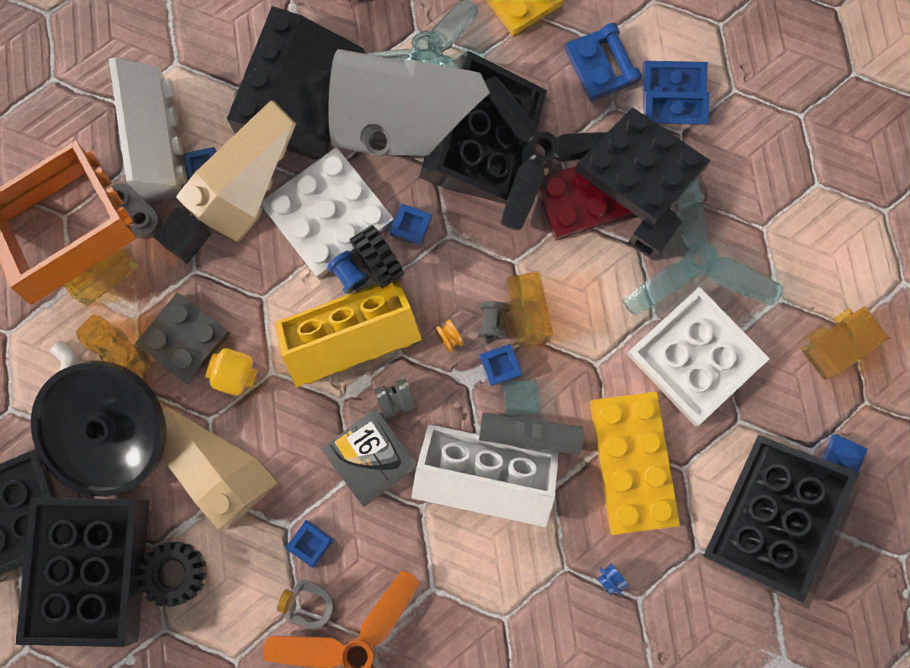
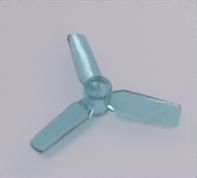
[366,0,479,69]
[623,179,783,315]

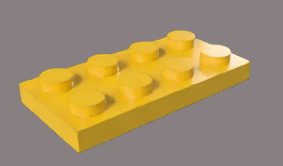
[589,391,680,535]

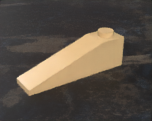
[176,100,296,242]
[161,407,279,530]

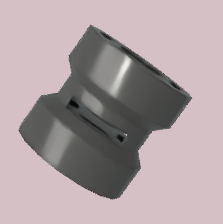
[374,378,417,420]

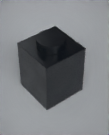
[153,207,211,264]
[628,209,682,261]

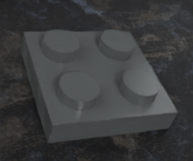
[135,293,230,385]

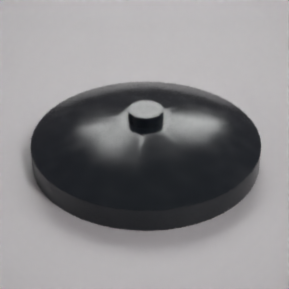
[30,360,166,497]

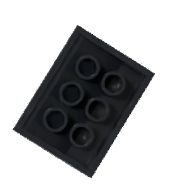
[227,6,365,160]
[419,51,547,204]
[703,435,862,609]
[15,498,149,647]

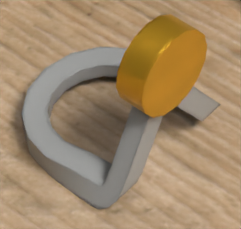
[277,580,334,629]

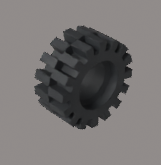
[350,225,404,289]
[137,542,207,607]

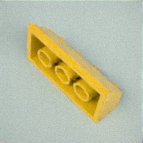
[275,279,422,387]

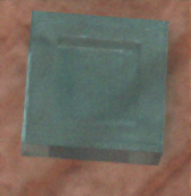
[503,380,539,416]

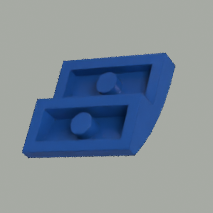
[642,61,710,125]

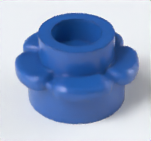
[598,563,629,596]

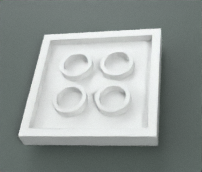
[261,147,394,279]
[626,287,770,427]

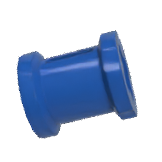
[326,251,369,294]

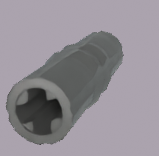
[479,412,584,455]

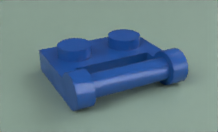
[565,23,642,102]

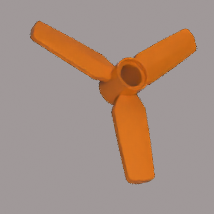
[263,570,420,668]

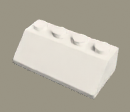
[109,58,188,203]
[411,424,559,527]

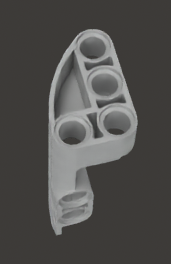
[329,49,490,156]

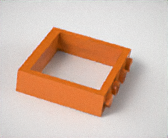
[0,141,137,305]

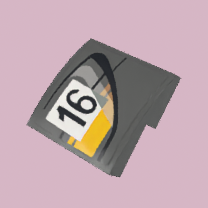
[321,408,417,507]

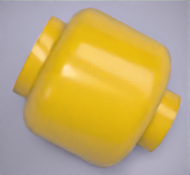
[205,348,258,396]

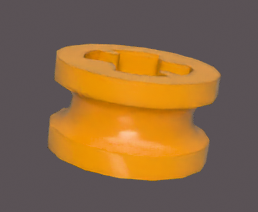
[435,320,464,353]

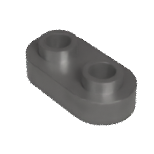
[112,183,161,239]

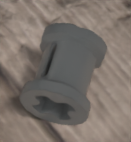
[478,301,510,340]

